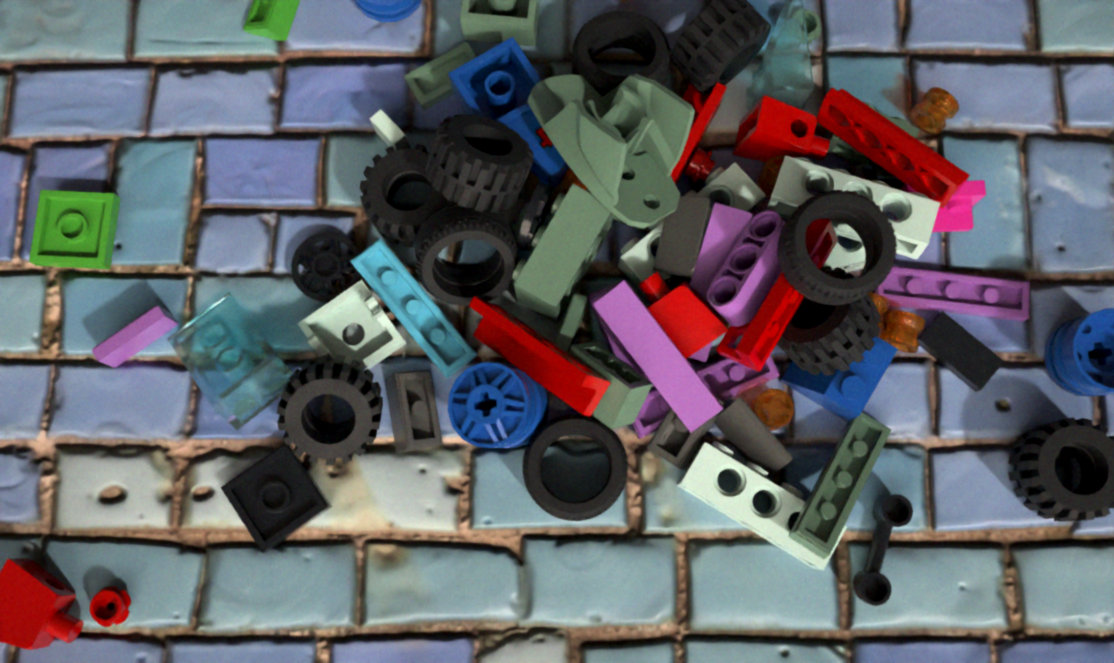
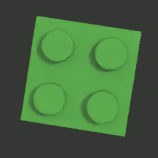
[29,190,121,269]

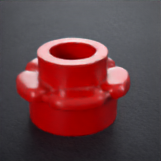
[683,148,716,183]
[89,586,131,627]

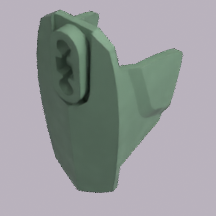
[527,73,695,229]

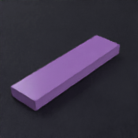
[689,202,753,362]
[871,266,1030,321]
[592,280,723,433]
[632,356,780,439]

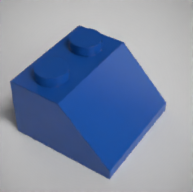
[780,318,898,422]

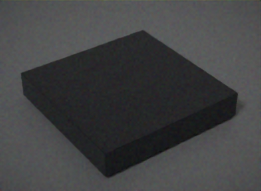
[221,443,332,553]

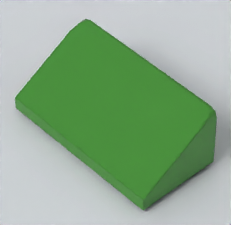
[243,0,300,41]

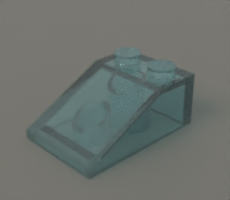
[746,0,814,110]
[167,292,294,430]

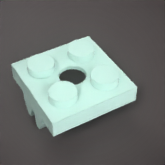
[298,280,406,372]

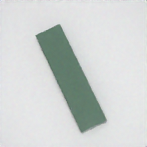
[788,411,891,560]

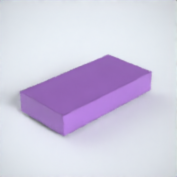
[91,305,179,368]

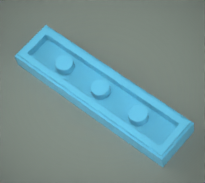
[350,238,477,380]

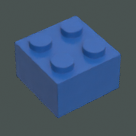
[448,37,542,125]

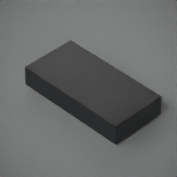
[915,311,1004,392]

